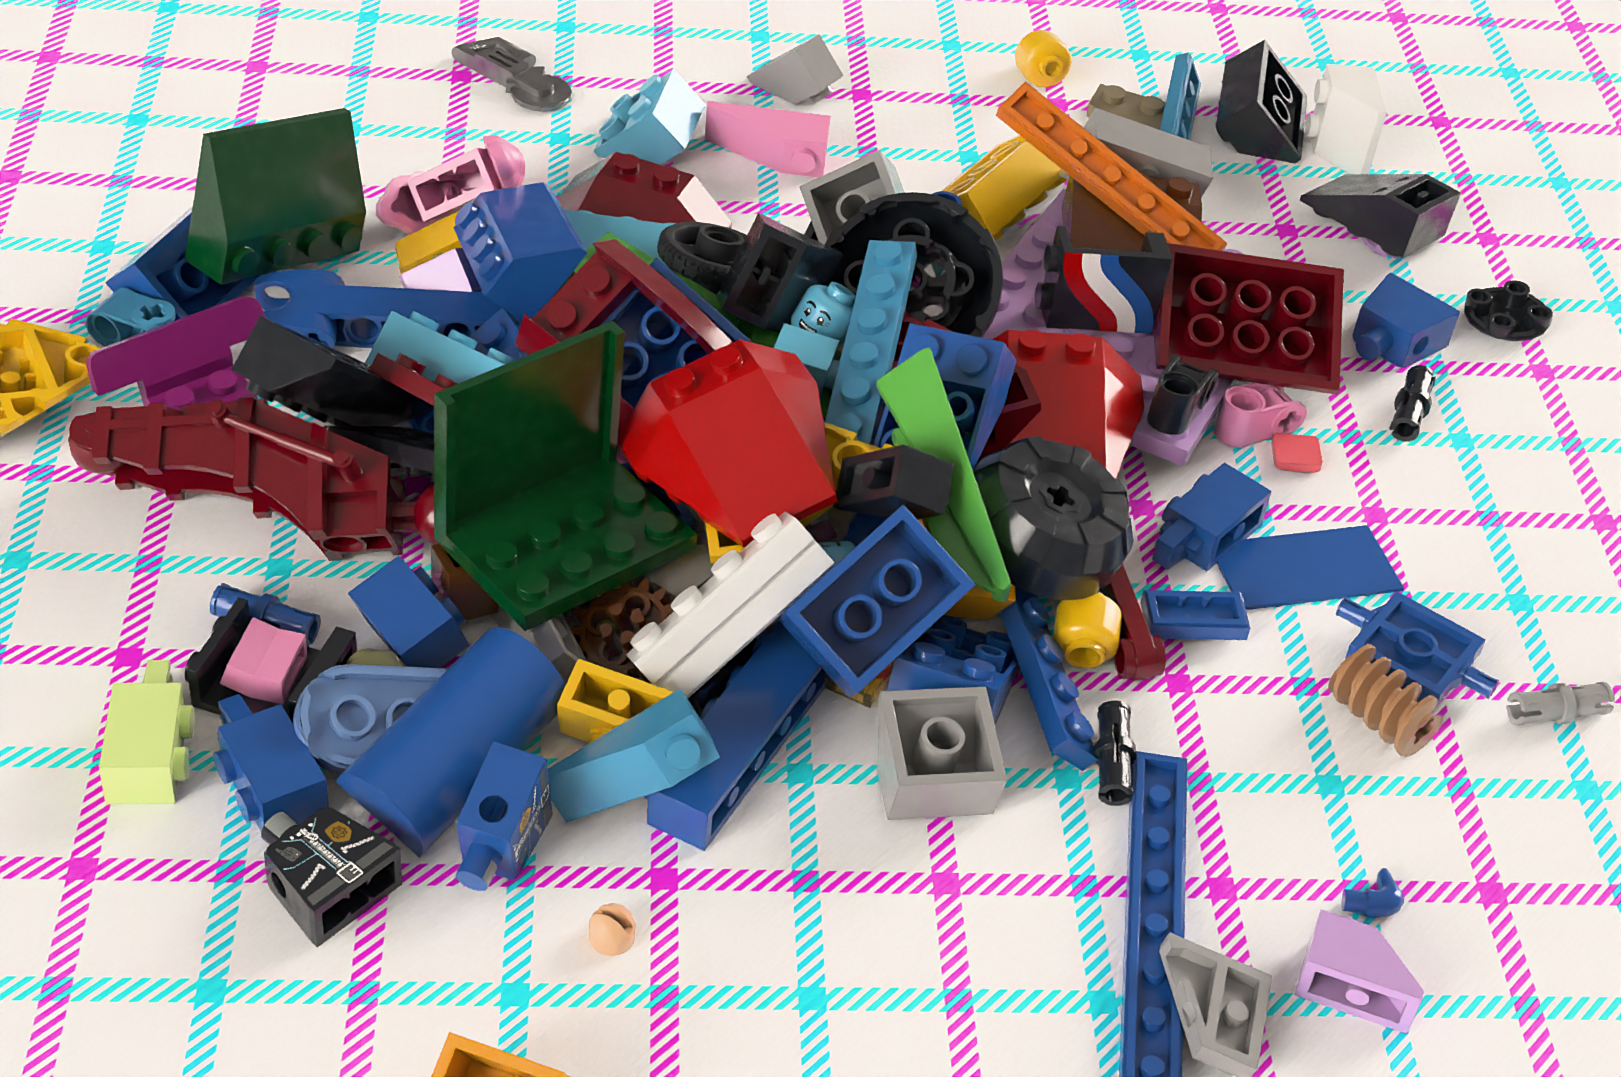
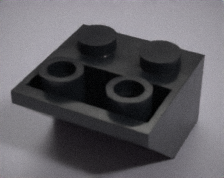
[716,212,843,333]

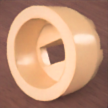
[589,903,636,956]

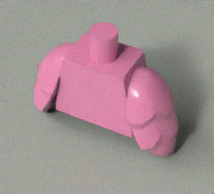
[376,135,525,234]

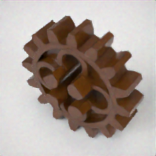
[570,578,674,684]

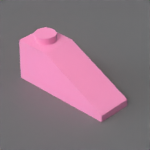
[705,101,831,178]

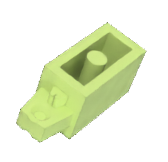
[99,660,195,804]

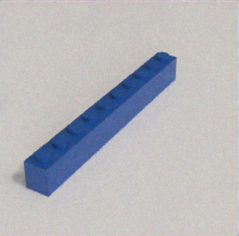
[644,513,889,851]

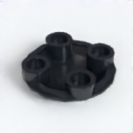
[1464,280,1553,341]

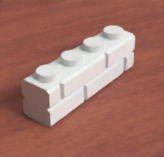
[626,512,836,699]

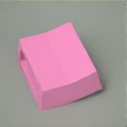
[220,617,307,705]

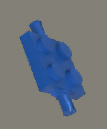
[1335,591,1499,707]

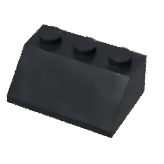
[1215,39,1307,164]

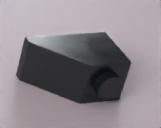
[833,444,954,520]

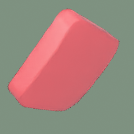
[1271,433,1323,473]

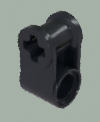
[1146,354,1219,435]

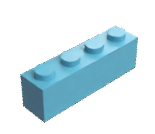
[365,311,515,383]

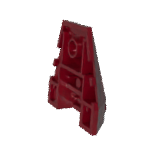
[557,152,732,228]

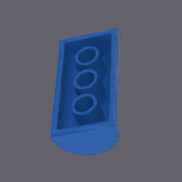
[336,627,565,858]

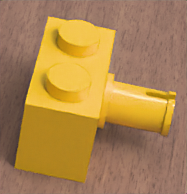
[557,659,674,743]

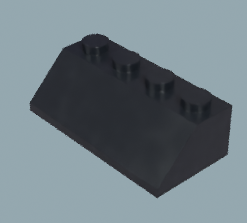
[231,315,434,426]

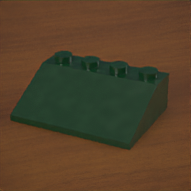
[185,108,366,285]

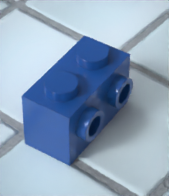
[348,556,470,668]

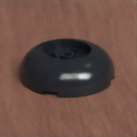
[825,192,1003,338]

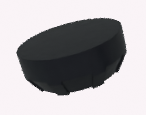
[973,436,1134,600]

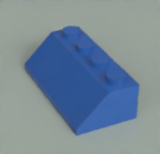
[453,182,588,321]
[105,206,261,321]

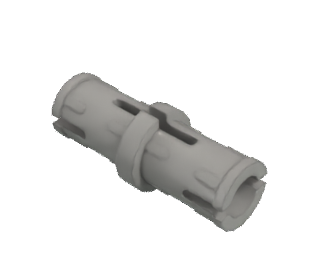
[1506,681,1615,726]

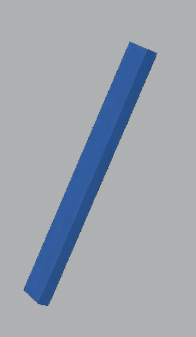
[1119,751,1187,1077]

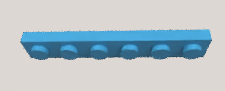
[825,240,917,445]

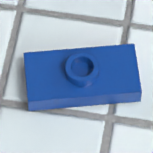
[1140,590,1251,640]

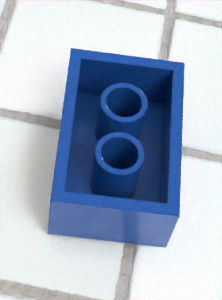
[777,504,976,697]

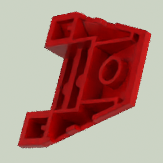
[992,330,1145,479]
[617,339,838,548]

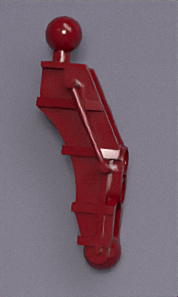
[68,397,438,561]

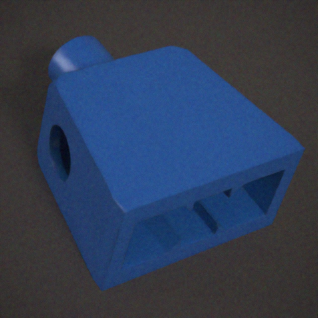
[1352,272,1460,368]

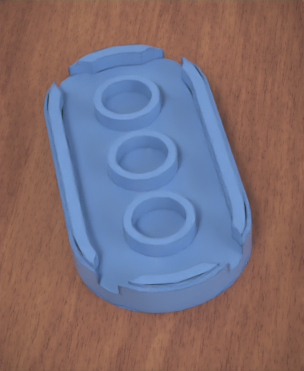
[293,664,448,775]

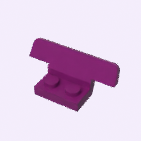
[86,296,266,410]

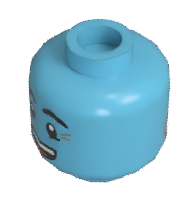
[791,282,856,345]

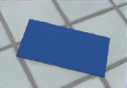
[1217,525,1404,610]

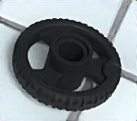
[657,222,747,288]

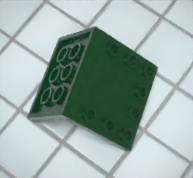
[434,321,697,631]

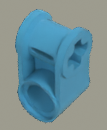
[85,288,175,347]

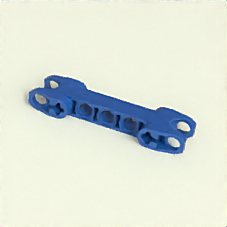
[246,269,522,348]

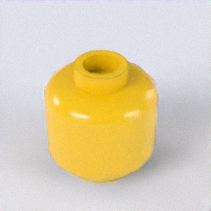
[1015,30,1072,88]
[1053,592,1122,669]

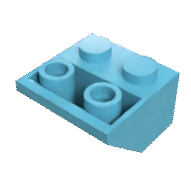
[594,69,706,165]

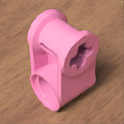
[1214,383,1307,448]

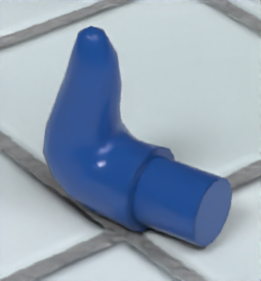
[1341,868,1404,917]

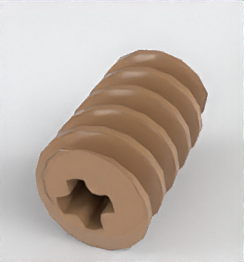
[1328,644,1443,757]

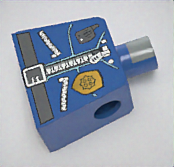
[456,741,553,891]

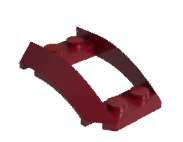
[515,239,733,436]

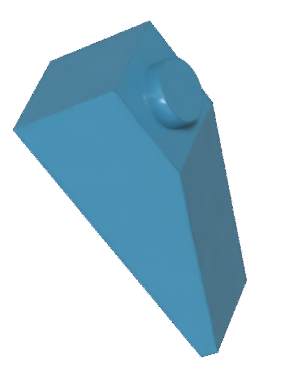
[548,688,720,823]

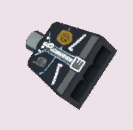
[261,807,402,948]

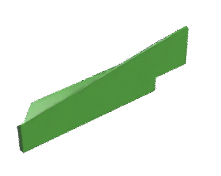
[876,347,1011,602]

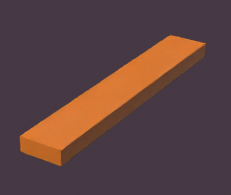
[995,81,1228,251]

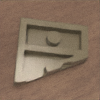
[1086,83,1166,130]

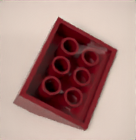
[1153,243,1344,395]

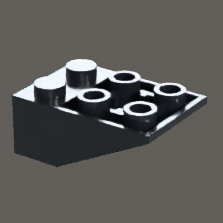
[1299,174,1461,258]

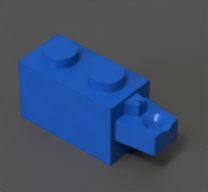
[1152,462,1272,572]
[213,694,329,831]

